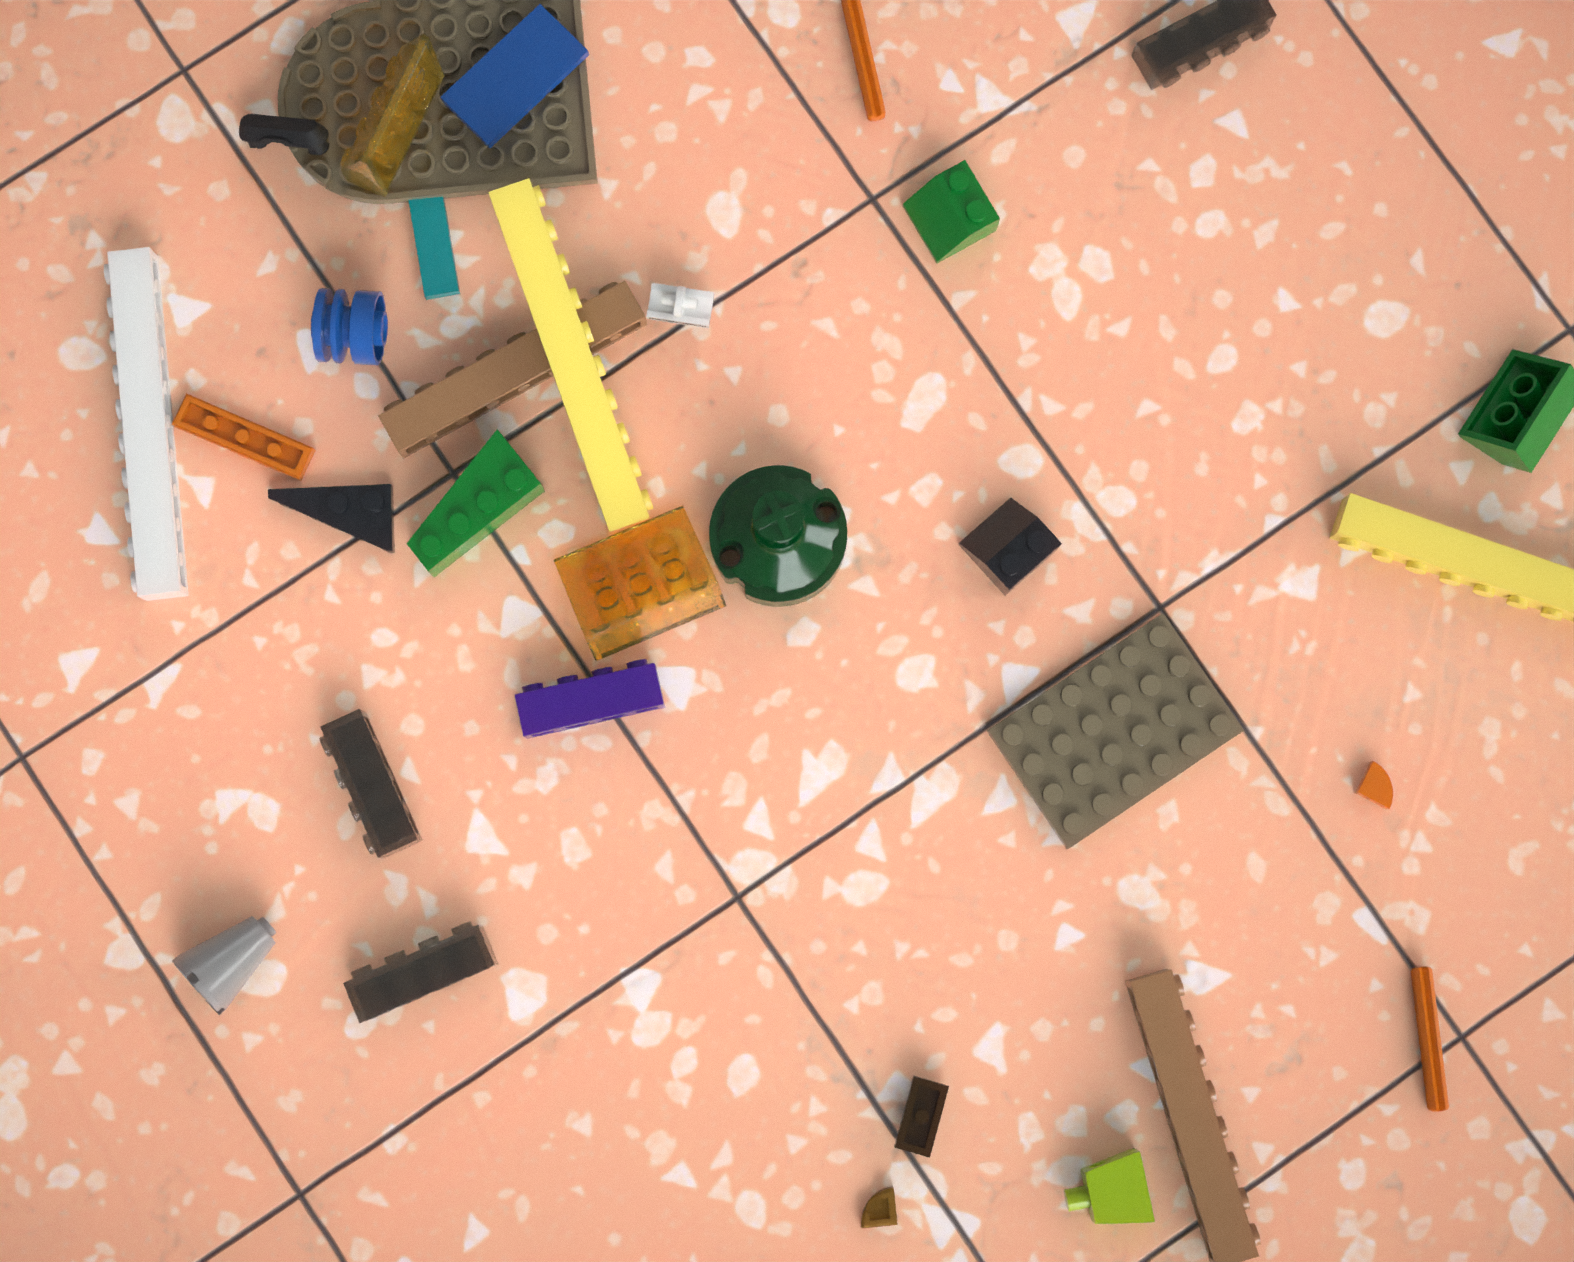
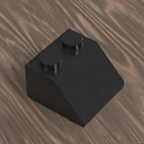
[958,498,1062,596]

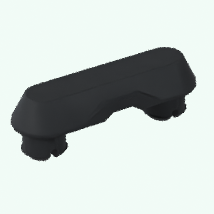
[239,114,329,155]

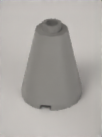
[172,916,277,1015]

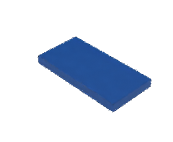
[440,4,589,149]

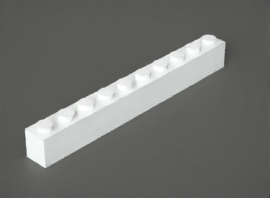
[104,247,189,601]

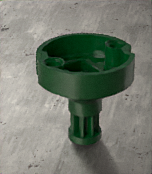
[709,465,848,607]

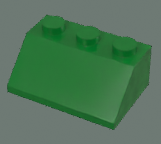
[1458,349,1574,473]

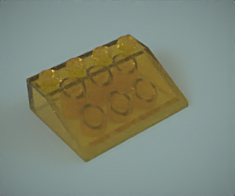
[341,34,444,197]
[554,505,727,661]

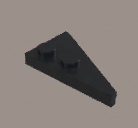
[268,484,395,553]

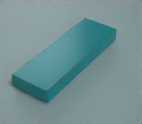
[408,197,460,300]

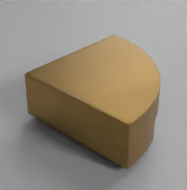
[861,1186,898,1229]

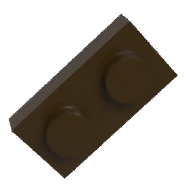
[894,1075,949,1158]

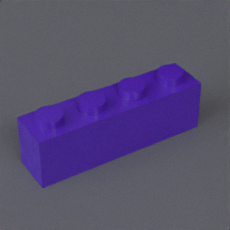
[514,659,666,739]

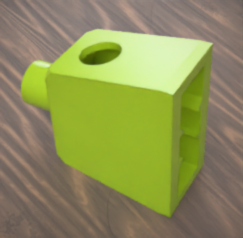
[1064,1148,1155,1224]

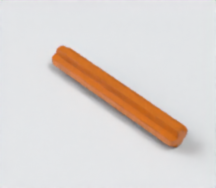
[841,0,886,122]
[1411,966,1449,1112]

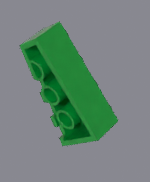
[406,429,545,577]

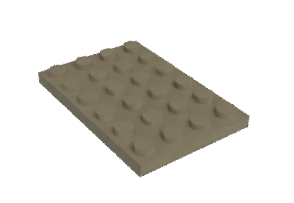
[987,613,1244,849]

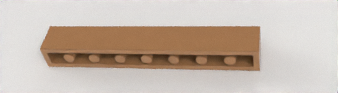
[378,280,647,459]
[1125,969,1261,1262]

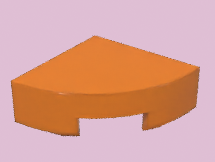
[1355,761,1393,810]

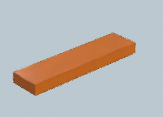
[171,393,316,482]

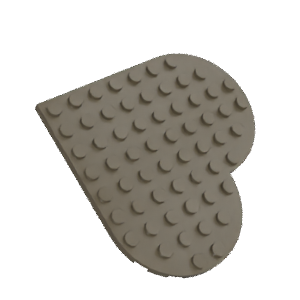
[278,0,598,204]

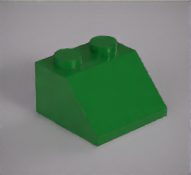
[902,160,1000,264]

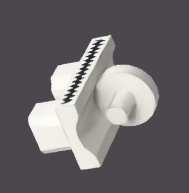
[646,283,714,329]

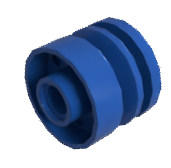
[311,288,388,366]

